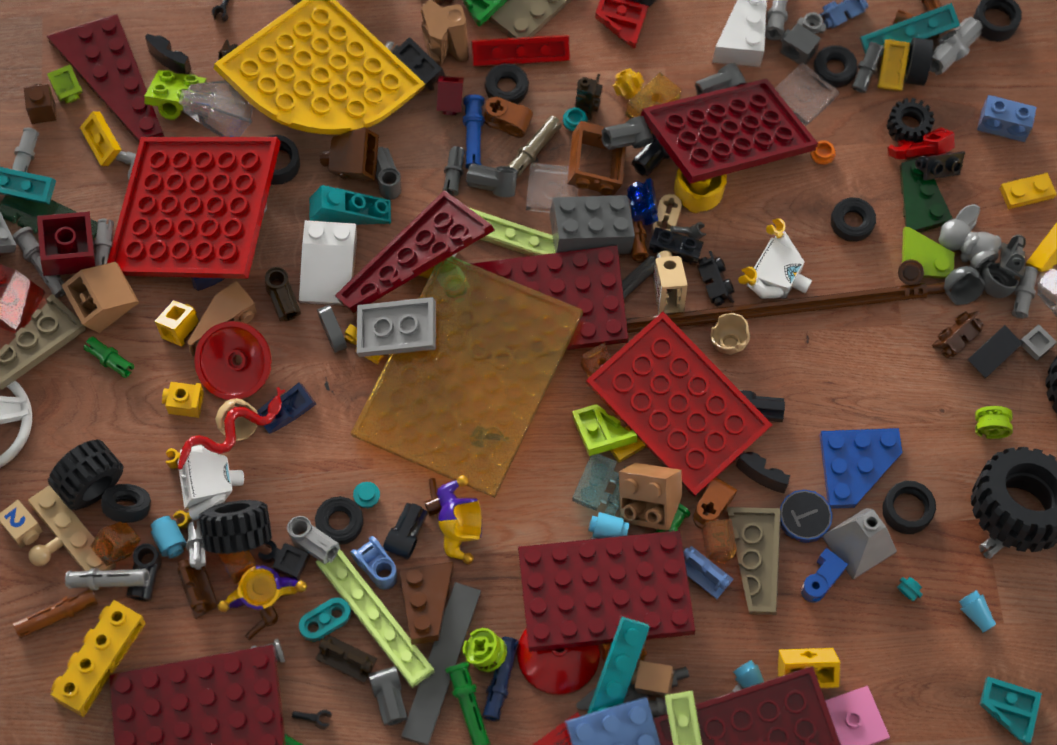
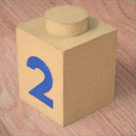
[0,500,43,548]

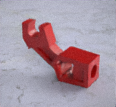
[888,127,955,160]

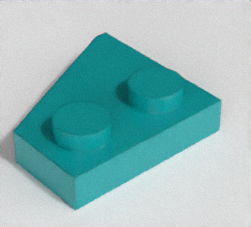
[980,677,1042,745]

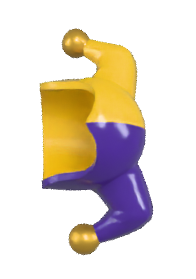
[437,475,482,564]
[218,565,307,612]

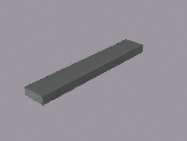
[401,582,481,745]

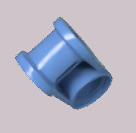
[350,536,397,590]

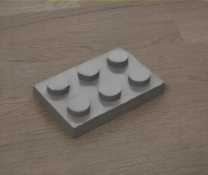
[357,297,436,357]

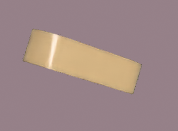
[651,194,682,235]

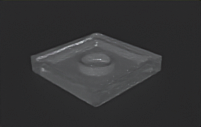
[775,63,839,126]
[526,163,580,213]

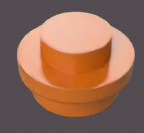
[810,140,836,165]

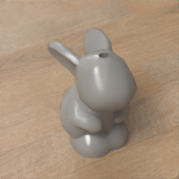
[938,204,1002,274]

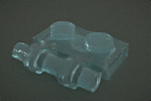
[572,454,626,516]

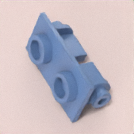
[819,0,868,28]
[683,546,734,599]

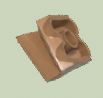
[421,0,469,66]

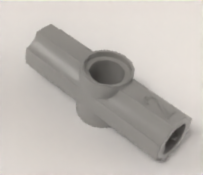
[930,17,983,75]

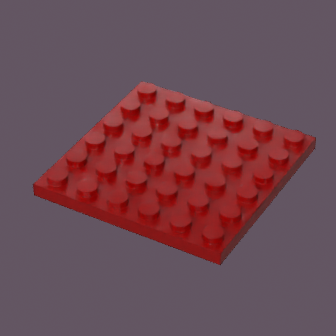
[107,137,281,279]

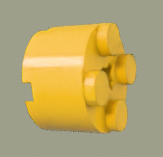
[674,168,727,213]

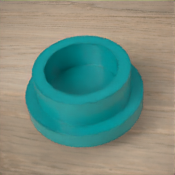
[563,107,587,131]
[353,482,380,508]
[897,577,923,602]

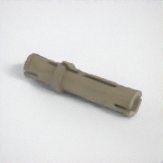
[508,116,562,178]

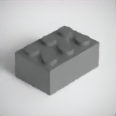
[549,195,635,254]

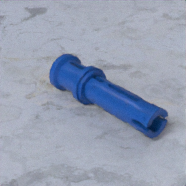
[463,94,485,169]

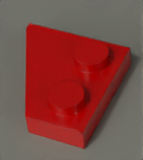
[595,0,648,48]

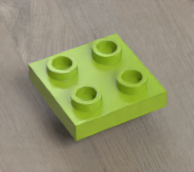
[145,70,206,120]

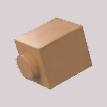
[631,660,675,698]

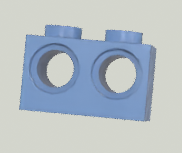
[977,95,1037,142]

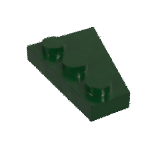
[900,158,953,233]

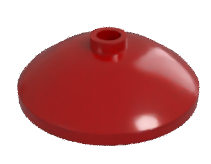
[194,321,272,400]
[517,628,600,695]

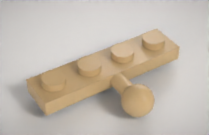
[28,485,116,571]

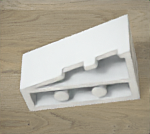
[712,0,767,67]

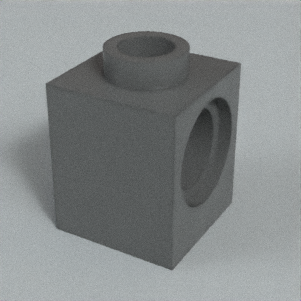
[780,23,821,67]

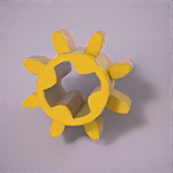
[612,69,644,99]

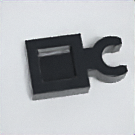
[258,540,310,580]

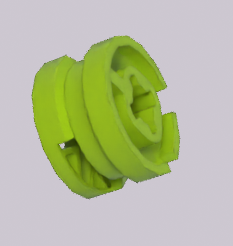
[975,406,1013,439]
[463,628,507,672]

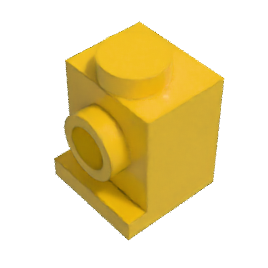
[155,300,199,347]
[162,382,204,418]

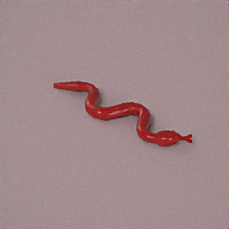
[177,387,285,470]

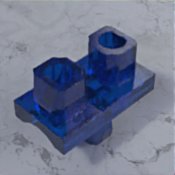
[627,178,659,226]

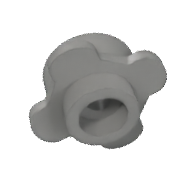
[798,12,826,34]

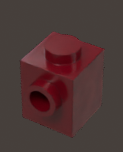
[436,76,464,115]

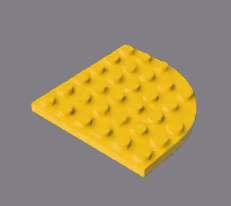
[214,0,425,135]

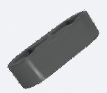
[317,305,347,353]

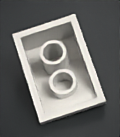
[299,220,357,306]

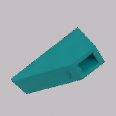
[309,185,391,225]

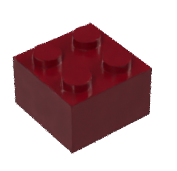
[37,211,96,276]

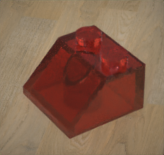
[0,264,45,333]

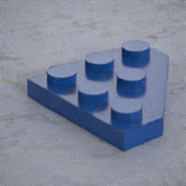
[820,428,902,509]

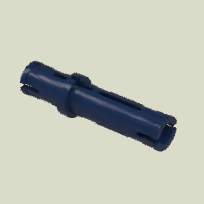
[482,637,519,722]

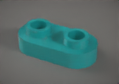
[299,598,351,642]

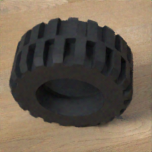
[971,447,1057,552]

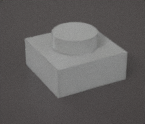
[1020,324,1057,361]

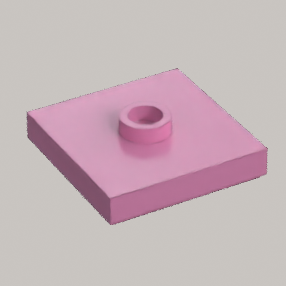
[825,686,890,745]

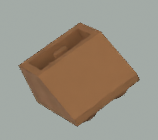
[61,262,139,333]
[619,463,682,530]

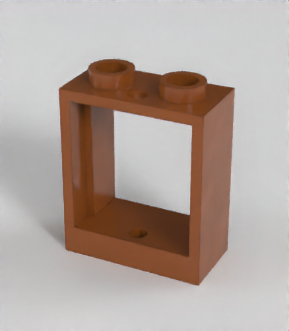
[567,121,626,195]

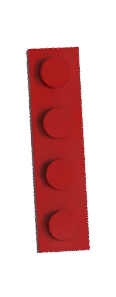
[471,35,570,66]

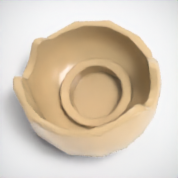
[711,313,750,355]
[215,398,258,441]

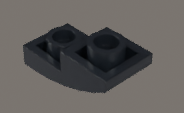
[145,33,191,75]
[967,325,1023,378]
[736,452,790,494]

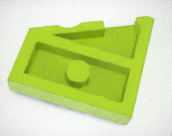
[902,227,955,279]
[572,404,637,456]

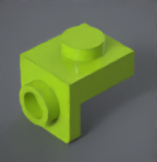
[47,65,83,104]

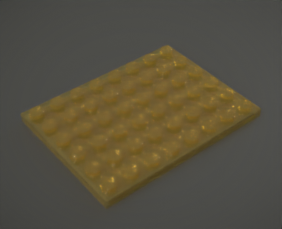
[351,256,583,498]

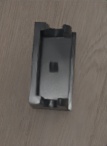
[393,37,445,91]

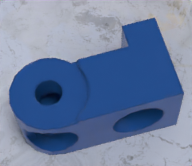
[801,548,848,603]

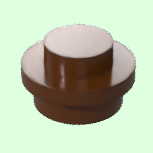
[898,259,924,285]

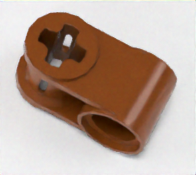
[484,97,533,138]
[693,477,737,530]

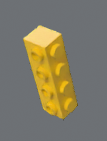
[50,600,146,718]

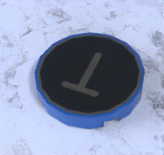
[780,489,833,543]

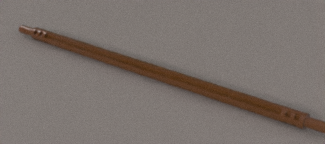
[626,283,951,333]

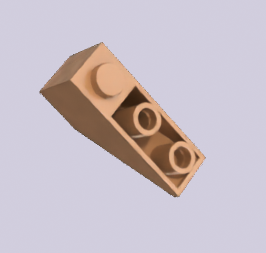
[187,281,257,356]

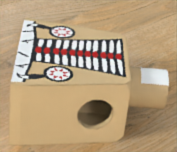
[653,251,688,315]

